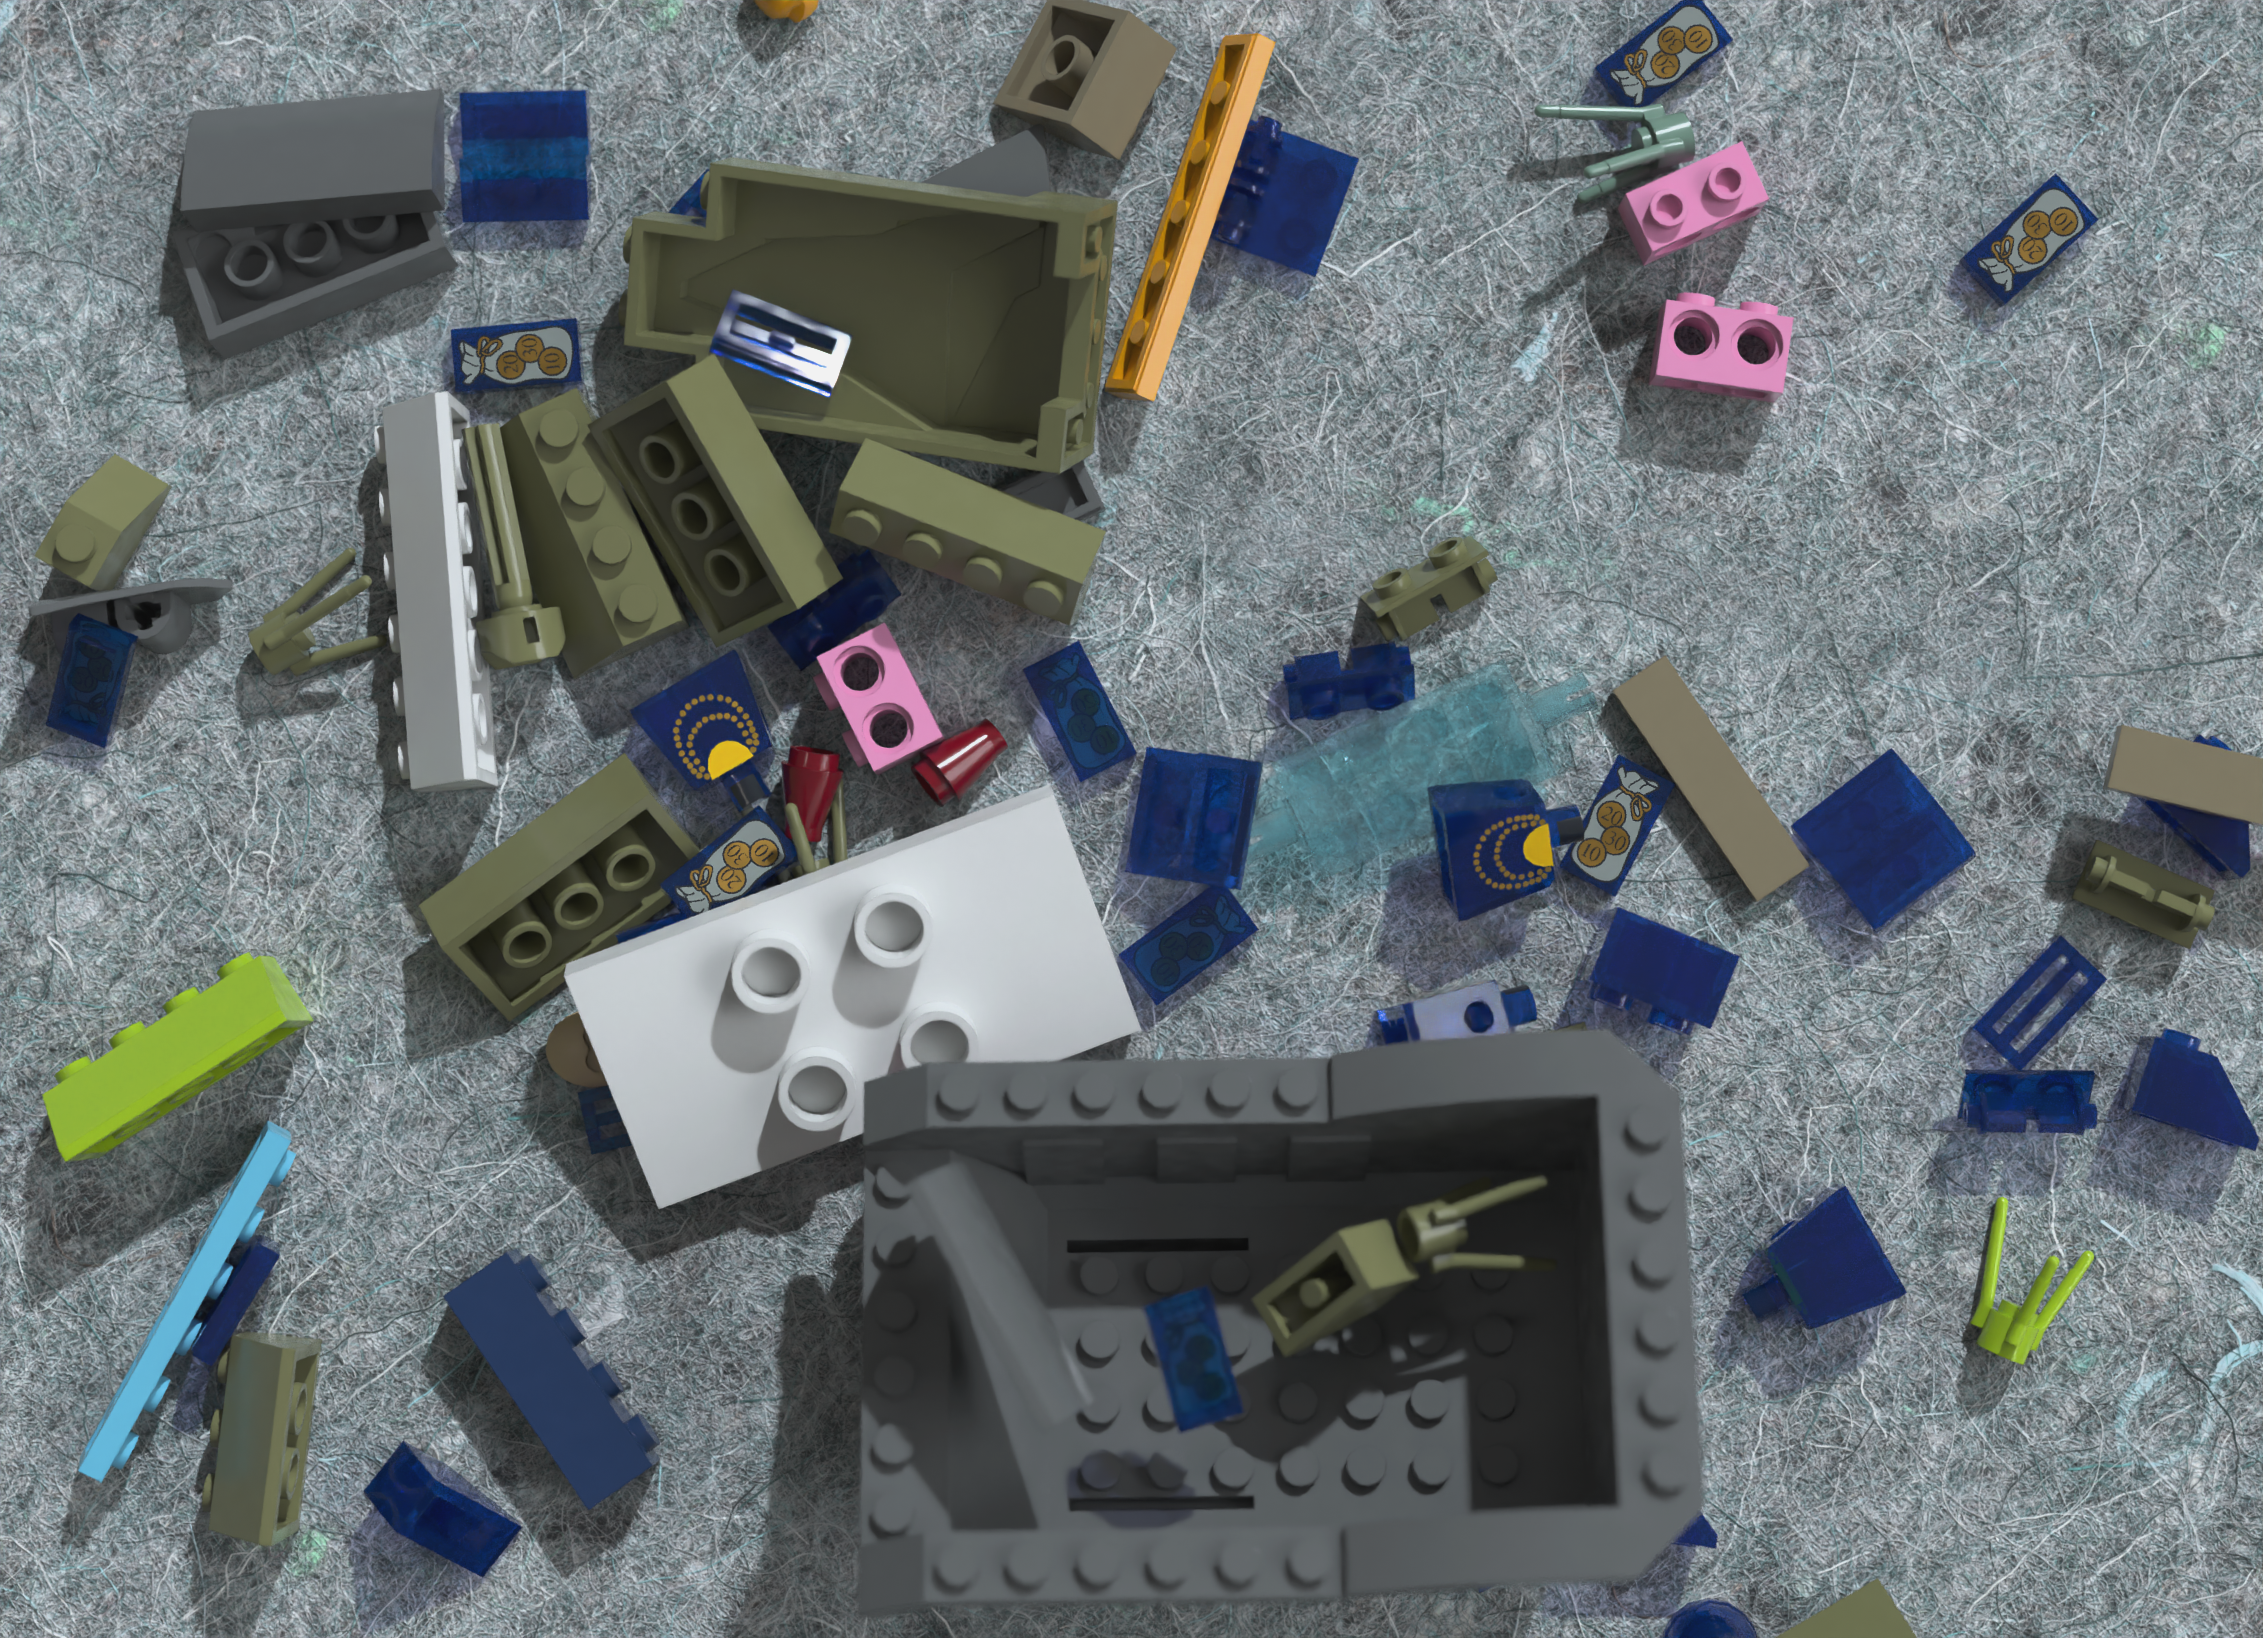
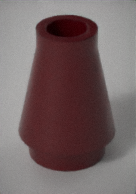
[911,718,1008,807]
[781,746,844,842]

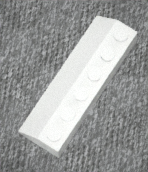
[374,391,498,793]

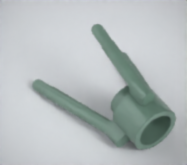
[1534,103,1695,204]

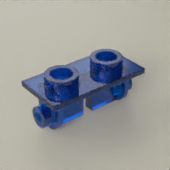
[767,549,902,671]
[1282,641,1415,721]
[1957,1069,2097,1135]

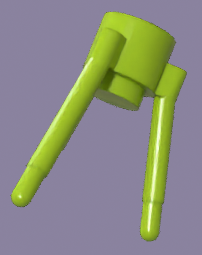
[1970,1197,2094,1365]

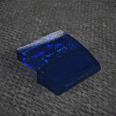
[459,89,591,223]
[1125,747,1263,890]
[1791,748,1976,935]

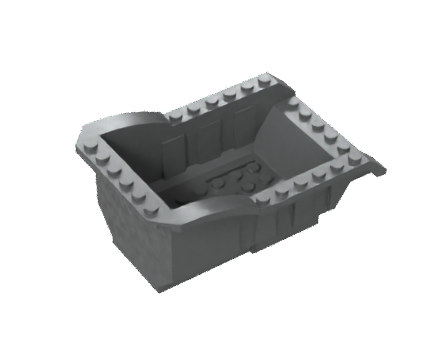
[858,1029,1706,1618]

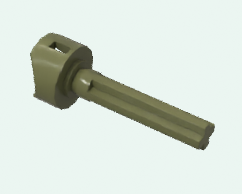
[461,423,566,670]

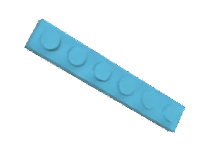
[78,1120,296,1483]

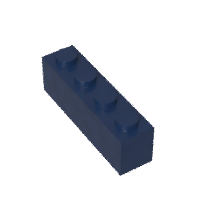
[443,1249,660,1510]

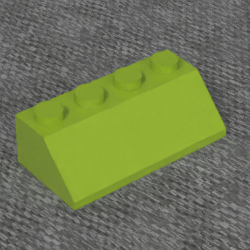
[42,952,314,1162]

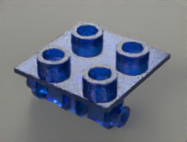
[1209,116,1359,277]

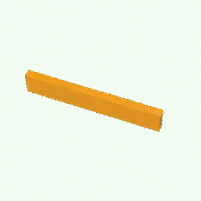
[1105,33,1276,402]

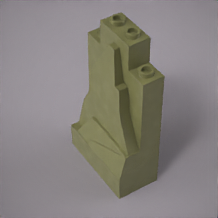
[618,157,1118,474]

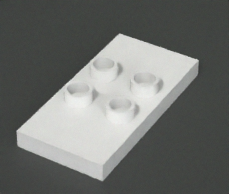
[564,784,1141,1209]

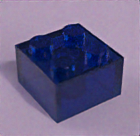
[1577,907,1740,1036]

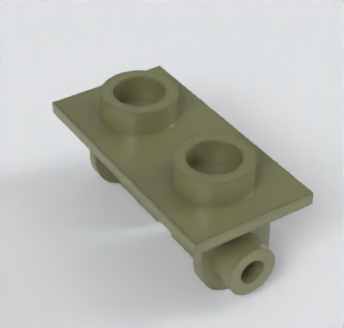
[1360,535,1498,642]
[2071,840,2215,949]

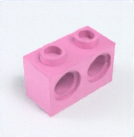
[1618,141,1769,265]
[1649,293,1794,403]
[813,623,945,775]

